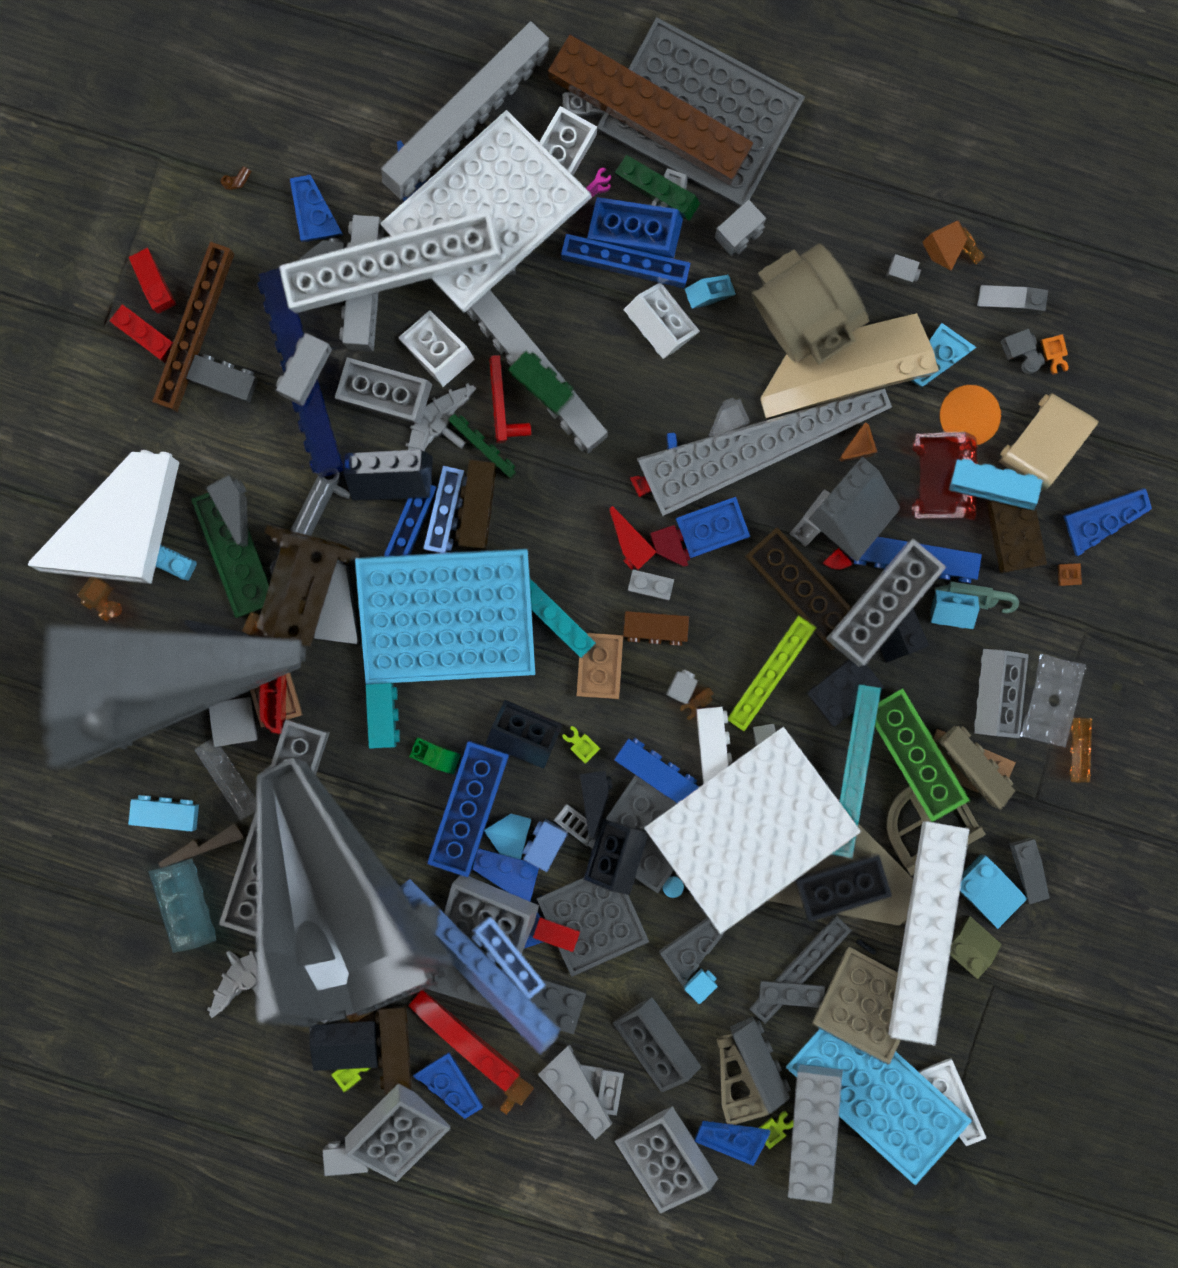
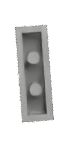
[276,333,332,406]

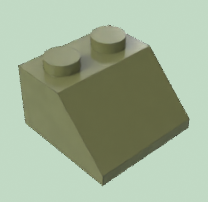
[949,916,1002,979]

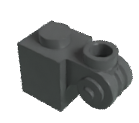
[1001,329,1045,374]

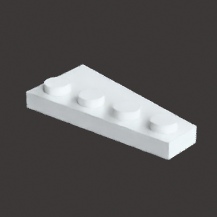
[918,1058,986,1146]

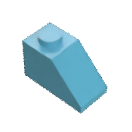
[685,275,736,308]

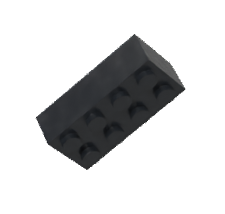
[795,853,892,922]

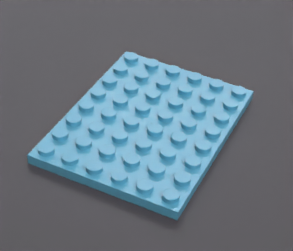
[355,549,535,684]

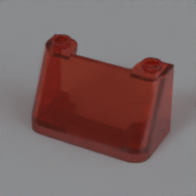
[912,432,977,520]

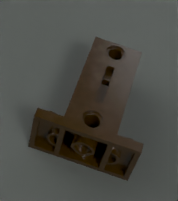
[257,524,360,646]

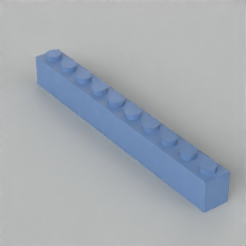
[400,879,559,1054]

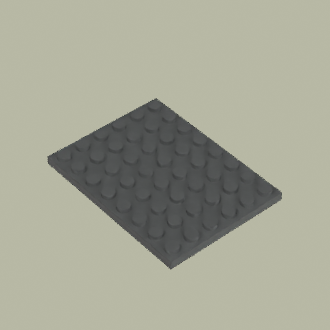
[597,17,805,207]

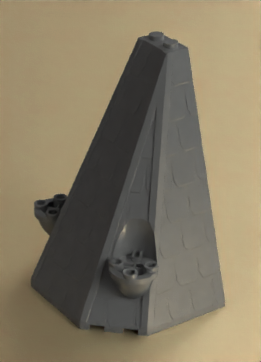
[44,626,306,769]
[257,758,453,1027]

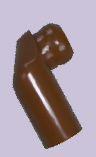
[221,166,251,190]

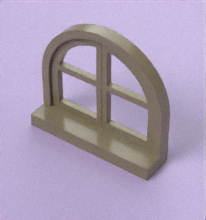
[886,786,986,876]

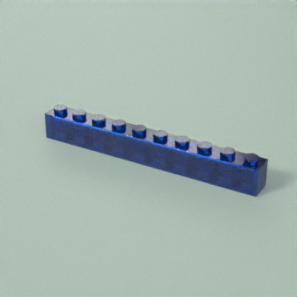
[257,268,344,478]

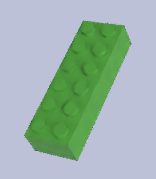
[875,689,969,822]

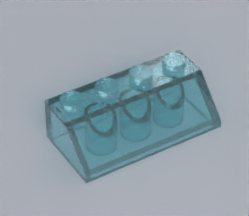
[149,859,216,953]

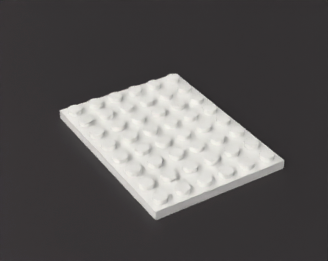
[380,110,592,312]
[645,727,861,933]

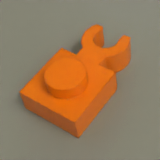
[1040,334,1068,375]

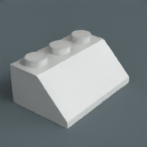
[624,283,700,359]

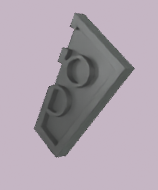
[659,917,724,987]

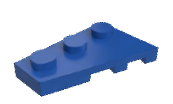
[290,175,343,242]
[473,849,539,902]
[413,1052,483,1119]
[694,1121,770,1166]

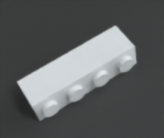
[696,707,732,785]

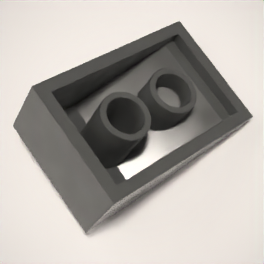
[206,475,248,547]

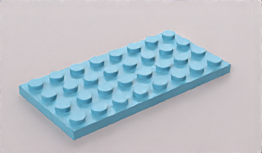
[786,1029,972,1185]

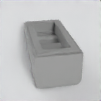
[554,803,599,846]

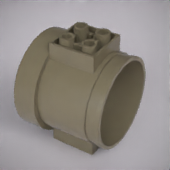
[751,244,868,364]

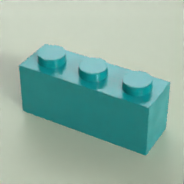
[366,683,400,748]

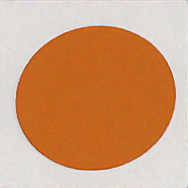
[940,385,1001,446]

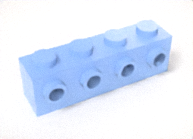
[424,466,467,553]
[472,917,545,999]

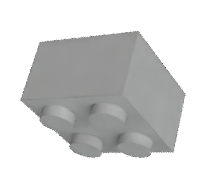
[714,200,766,256]

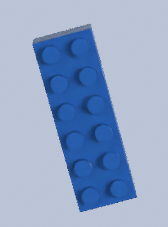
[427,741,510,877]

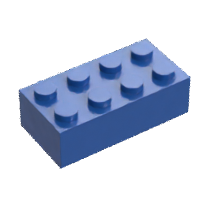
[587,197,683,258]

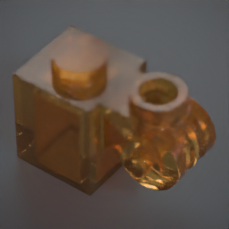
[77,577,122,622]

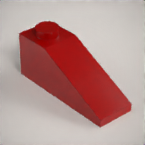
[129,248,177,314]
[609,506,656,571]

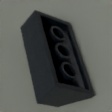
[344,450,433,501]

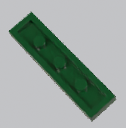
[448,414,516,480]

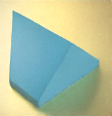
[484,813,531,860]

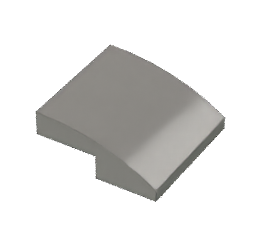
[209,696,258,747]
[580,1063,624,1116]

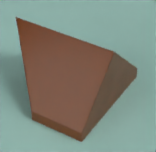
[923,220,968,270]
[838,422,877,462]

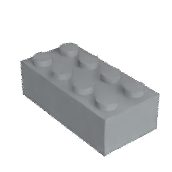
[335,357,432,425]

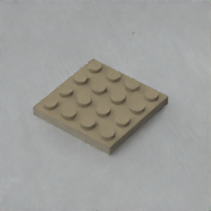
[812,947,901,1065]

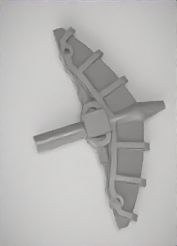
[406,383,476,451]
[207,950,258,1018]

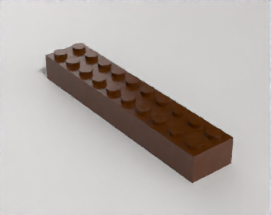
[548,35,754,185]

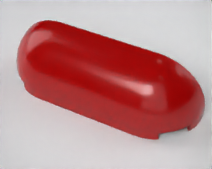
[259,674,287,734]

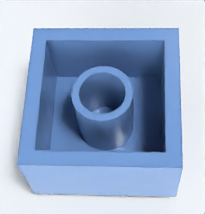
[523,819,568,872]

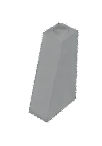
[314,560,359,644]

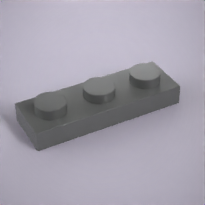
[759,980,825,1008]

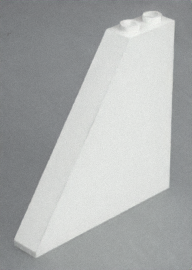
[28,450,179,584]

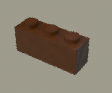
[623,611,689,646]

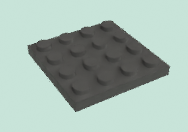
[588,775,678,893]
[537,877,649,977]

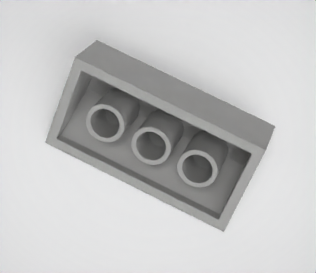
[974,649,1028,738]

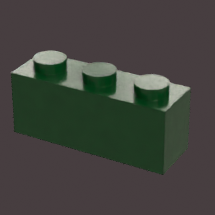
[508,350,574,416]

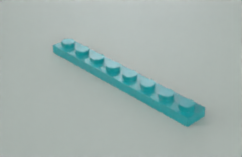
[831,685,881,858]

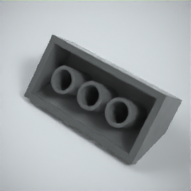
[613,997,701,1092]
[730,1016,791,1113]

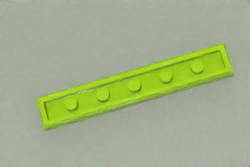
[728,615,816,731]

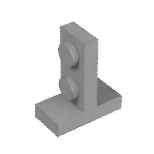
[789,489,830,547]

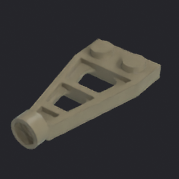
[716,1034,769,1125]

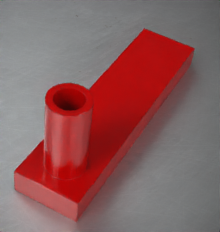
[489,356,531,443]

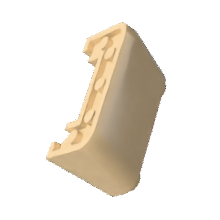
[999,393,1099,492]

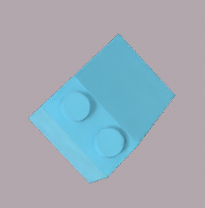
[959,854,1027,929]

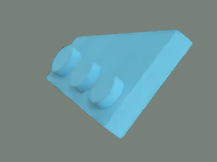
[911,323,976,388]

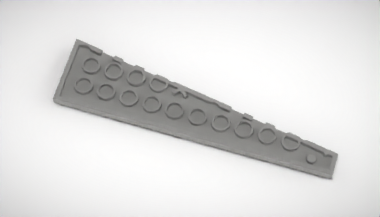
[637,388,892,516]

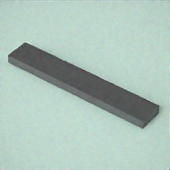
[749,915,852,1024]

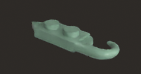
[935,582,1019,613]

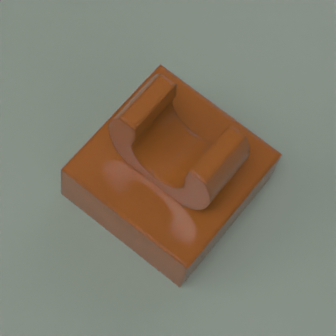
[1057,563,1082,586]

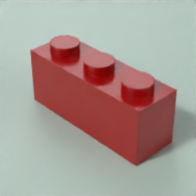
[110,304,173,363]

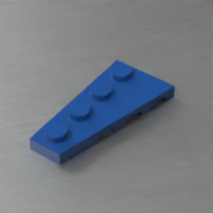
[1064,488,1152,556]

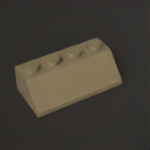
[935,726,1015,809]

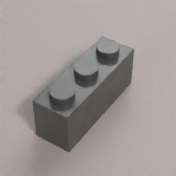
[186,354,258,403]

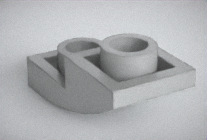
[562,92,605,116]

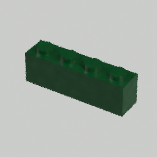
[615,155,701,221]

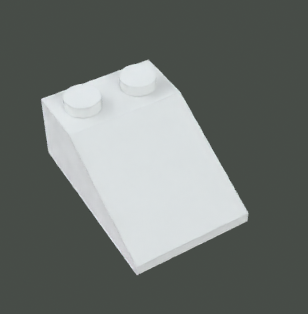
[398,310,475,387]

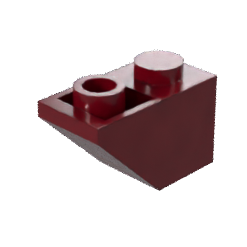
[650,525,690,568]

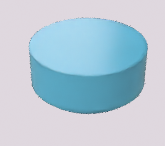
[662,876,684,898]

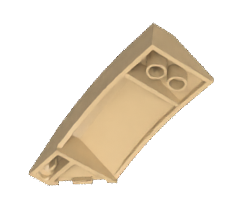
[760,313,939,419]

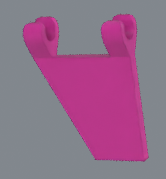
[586,168,611,201]

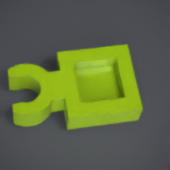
[562,726,600,764]
[332,1068,371,1092]
[759,1111,794,1149]

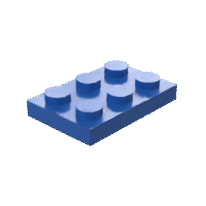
[676,497,750,558]

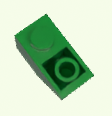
[410,737,461,775]

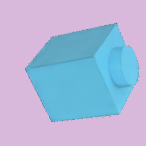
[684,968,718,1004]

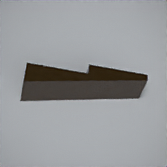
[158,822,247,868]

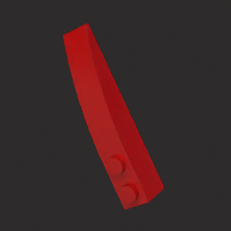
[409,990,520,1092]

